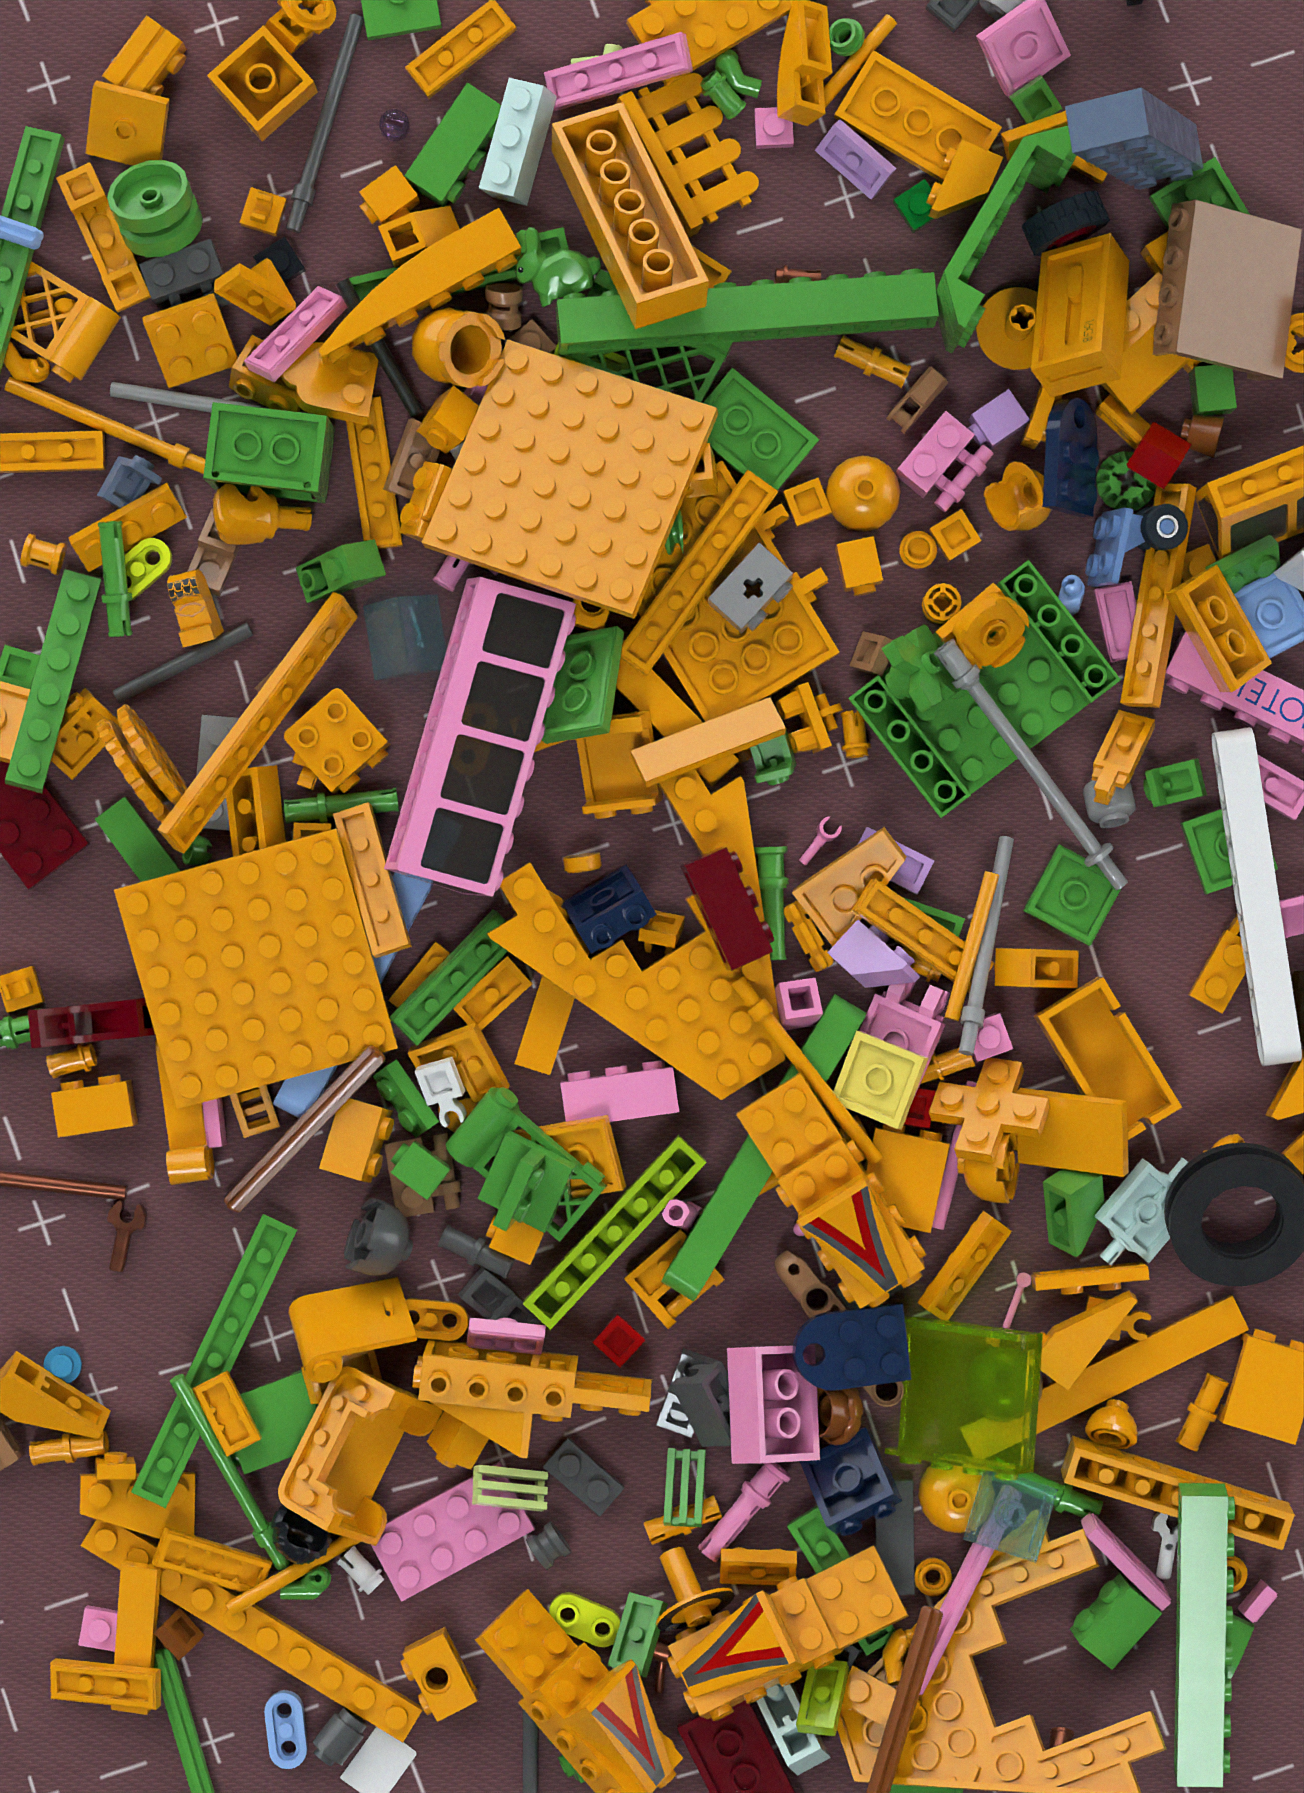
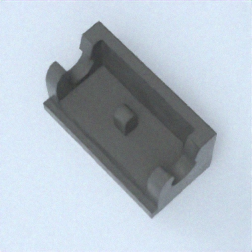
[671,1361,731,1447]

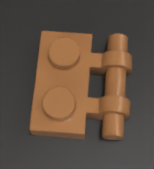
[384,1133,462,1217]

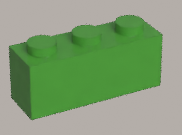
[404,83,501,207]

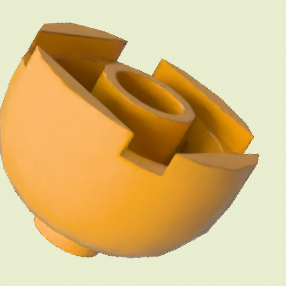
[825,455,901,532]
[957,1132,1020,1204]
[918,1456,994,1533]

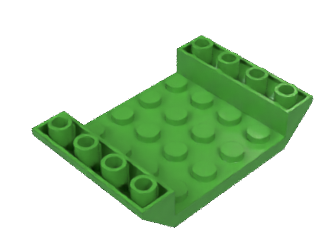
[936,126,1077,354]
[848,560,1121,819]

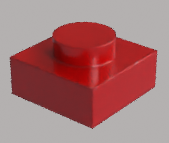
[904,1088,936,1129]
[592,1313,646,1368]

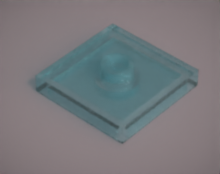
[963,1466,1058,1563]

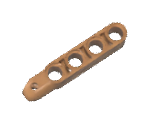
[774,1250,904,1407]

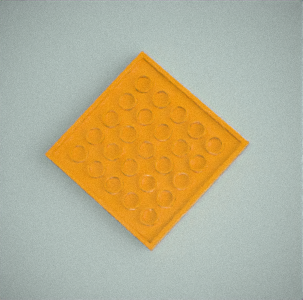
[422,339,719,619]
[114,828,398,1110]

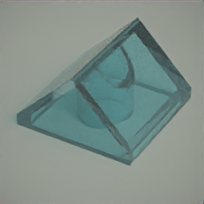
[363,595,446,681]

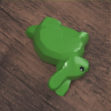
[515,227,601,307]

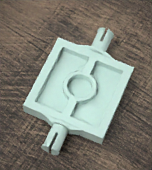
[1094,1157,1189,1266]

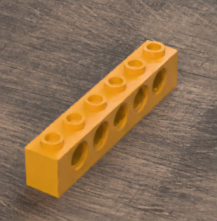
[1061,1436,1295,1550]

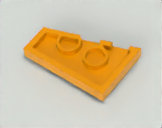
[792,827,907,947]
[79,1472,195,1539]

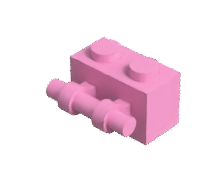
[895,411,994,512]

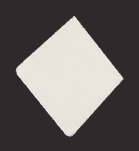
[340,1727,416,1793]

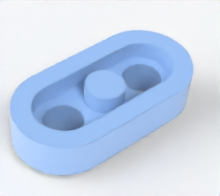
[264,1690,308,1769]

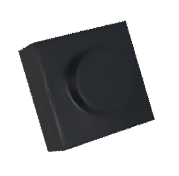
[253,237,306,284]

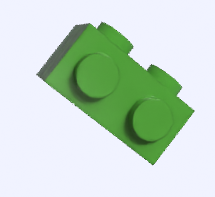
[1070,1573,1162,1670]

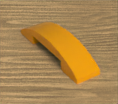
[56,162,151,313]

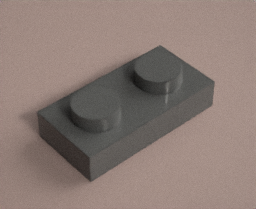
[543,1437,625,1517]

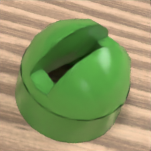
[182,835,212,865]

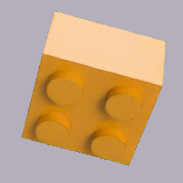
[207,25,318,142]

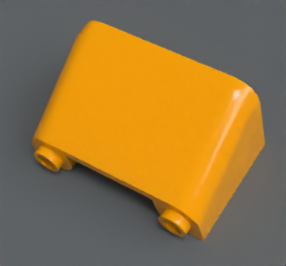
[278,1366,443,1546]

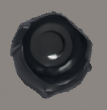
[270,1505,332,1565]

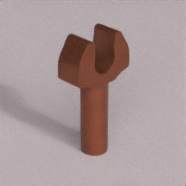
[107,1200,147,1272]

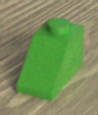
[1043,1169,1105,1257]

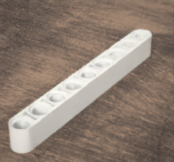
[1212,727,1302,1066]

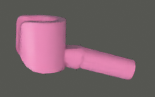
[799,817,842,865]

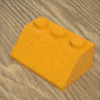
[1101,272,1191,415]

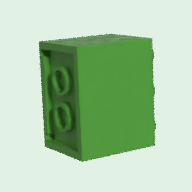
[203,402,335,503]

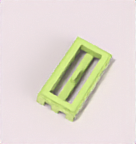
[472,1465,548,1512]

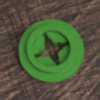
[1096,451,1156,511]

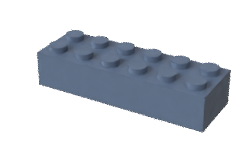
[1065,87,1203,189]

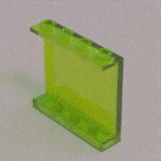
[885,1316,1043,1480]

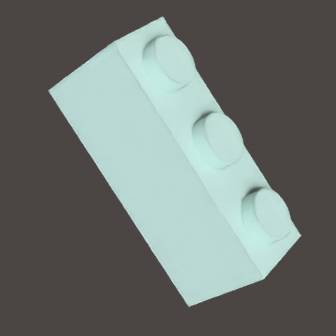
[479,78,557,206]

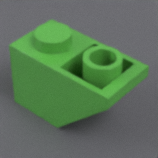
[296,539,386,603]

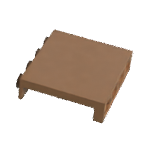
[1152,200,1302,381]

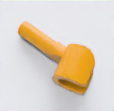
[30,298,76,322]

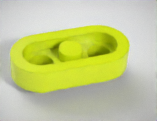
[125,538,172,600]
[549,1592,621,1647]

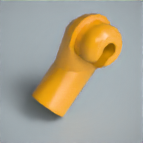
[3,342,50,383]
[882,1628,914,1685]

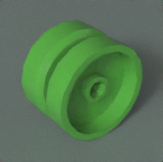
[107,160,203,257]

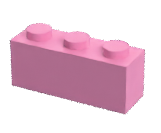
[560,1060,679,1122]

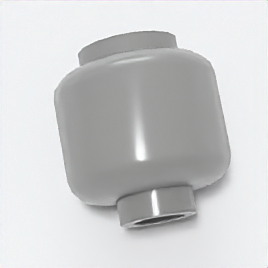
[1083,780,1136,828]

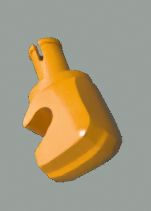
[213,484,312,545]

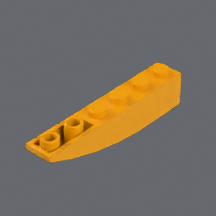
[318,208,521,364]

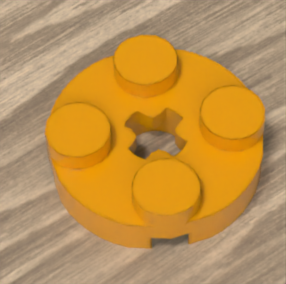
[953,592,1029,669]

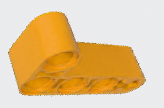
[155,1039,215,1185]

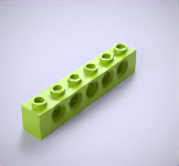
[523,1134,707,1330]

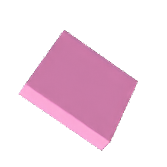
[976,0,1071,97]

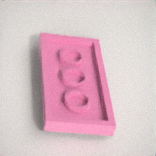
[371,1461,535,1602]

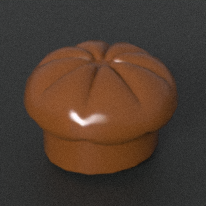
[817,1387,864,1446]

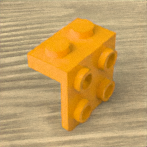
[284,688,391,794]

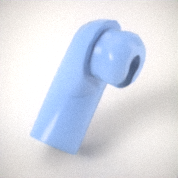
[1058,575,1085,615]

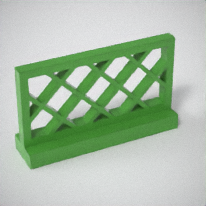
[557,269,733,403]

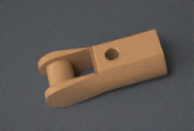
[886,367,948,434]

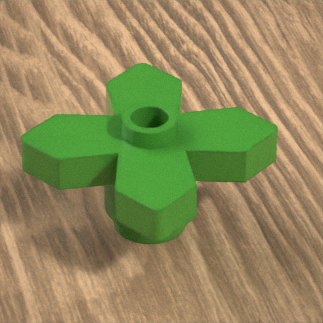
[882,624,962,712]

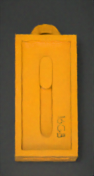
[1031,233,1130,397]

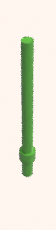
[170,1374,290,1570]

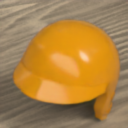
[984,462,1052,531]

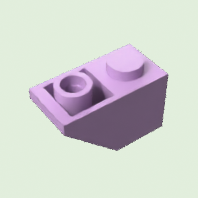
[827,920,920,988]

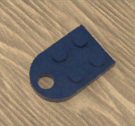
[1042,398,1099,517]
[792,1303,912,1390]

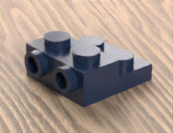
[563,864,657,953]
[800,1427,903,1536]

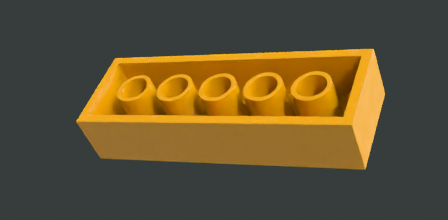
[551,102,709,329]

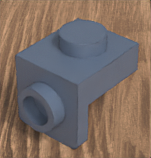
[97,455,163,509]

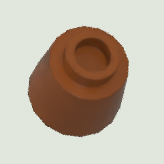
[1180,415,1224,458]

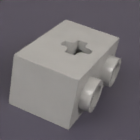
[708,543,793,634]

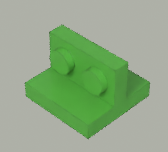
[478,1130,577,1233]

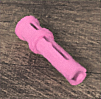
[698,1463,792,1562]

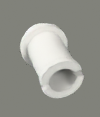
[337,1546,385,1595]

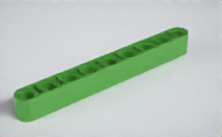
[661,994,867,1301]

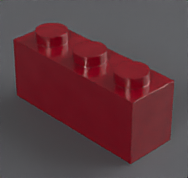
[680,847,774,971]

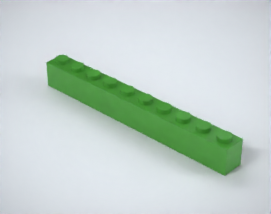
[556,269,939,355]

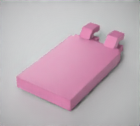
[834,982,950,1102]

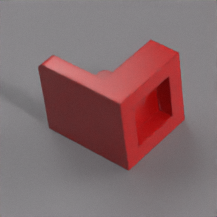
[1127,422,1192,489]

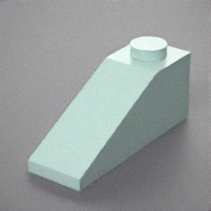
[757,1683,831,1776]

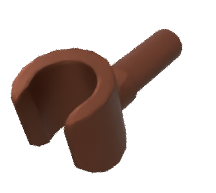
[652,1637,671,1693]

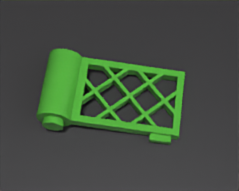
[446,1087,607,1242]

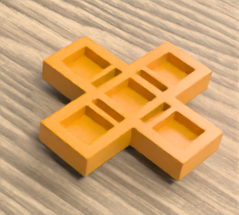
[929,1057,1050,1163]

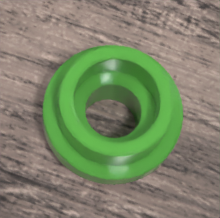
[829,18,865,56]

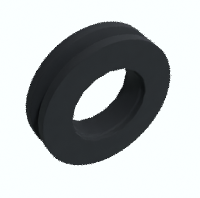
[1164,1143,1304,1287]

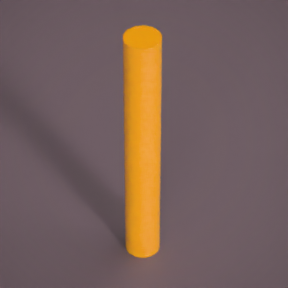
[824,14,897,108]

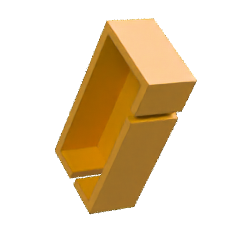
[1034,977,1182,1140]

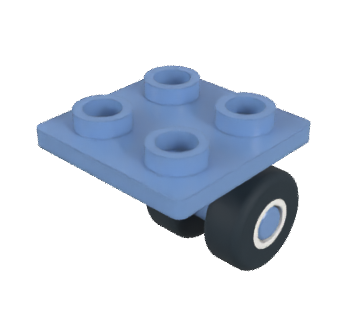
[1085,504,1188,587]

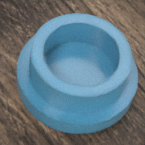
[43,1346,82,1383]

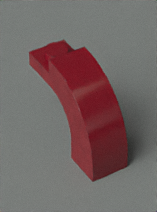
[28,998,155,1049]

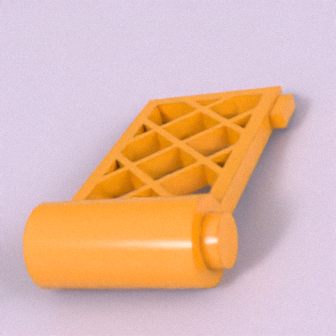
[11,261,121,383]

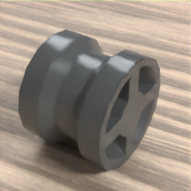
[526,1521,572,1570]

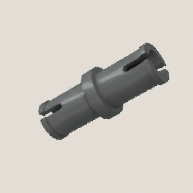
[438,1224,515,1279]

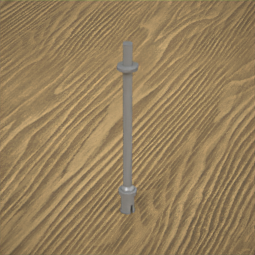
[934,639,1128,890]

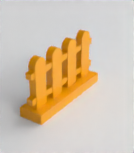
[616,73,759,238]

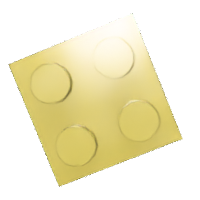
[833,1030,929,1129]

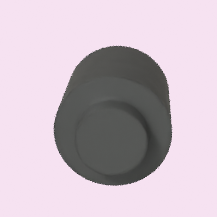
[312,1707,367,1766]

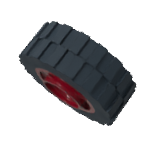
[1021,191,1110,256]

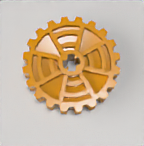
[96,704,187,823]

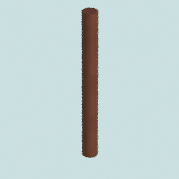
[0,1171,127,1201]

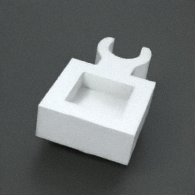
[414,1056,467,1127]

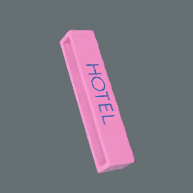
[1165,632,1304,753]

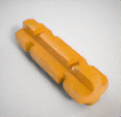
[784,901,834,972]

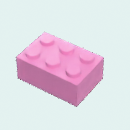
[727,1345,820,1464]

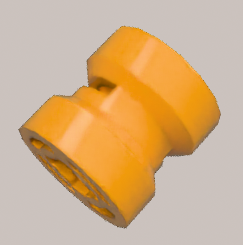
[921,583,962,624]

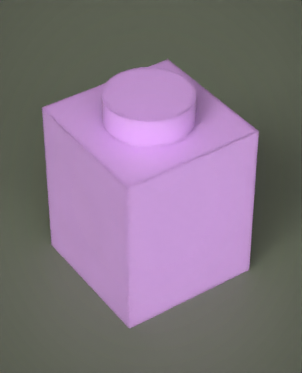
[968,389,1030,450]

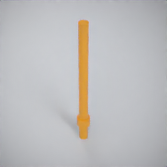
[4,377,206,474]
[732,976,883,1166]

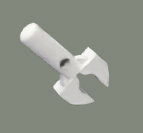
[1151,1512,1178,1580]

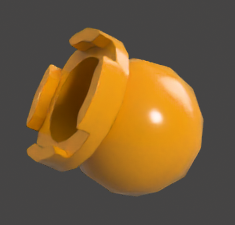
[412,308,505,388]

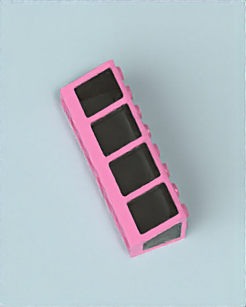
[384,577,576,897]

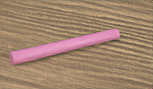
[932,1080,977,1230]

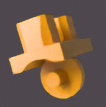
[775,682,843,754]

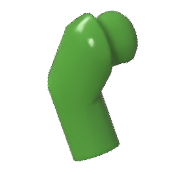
[715,49,762,98]
[280,1566,331,1600]

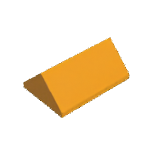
[1165,564,1272,693]

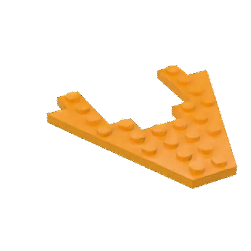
[486,769,785,1100]
[837,1509,1167,1793]

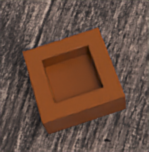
[153,1607,205,1661]

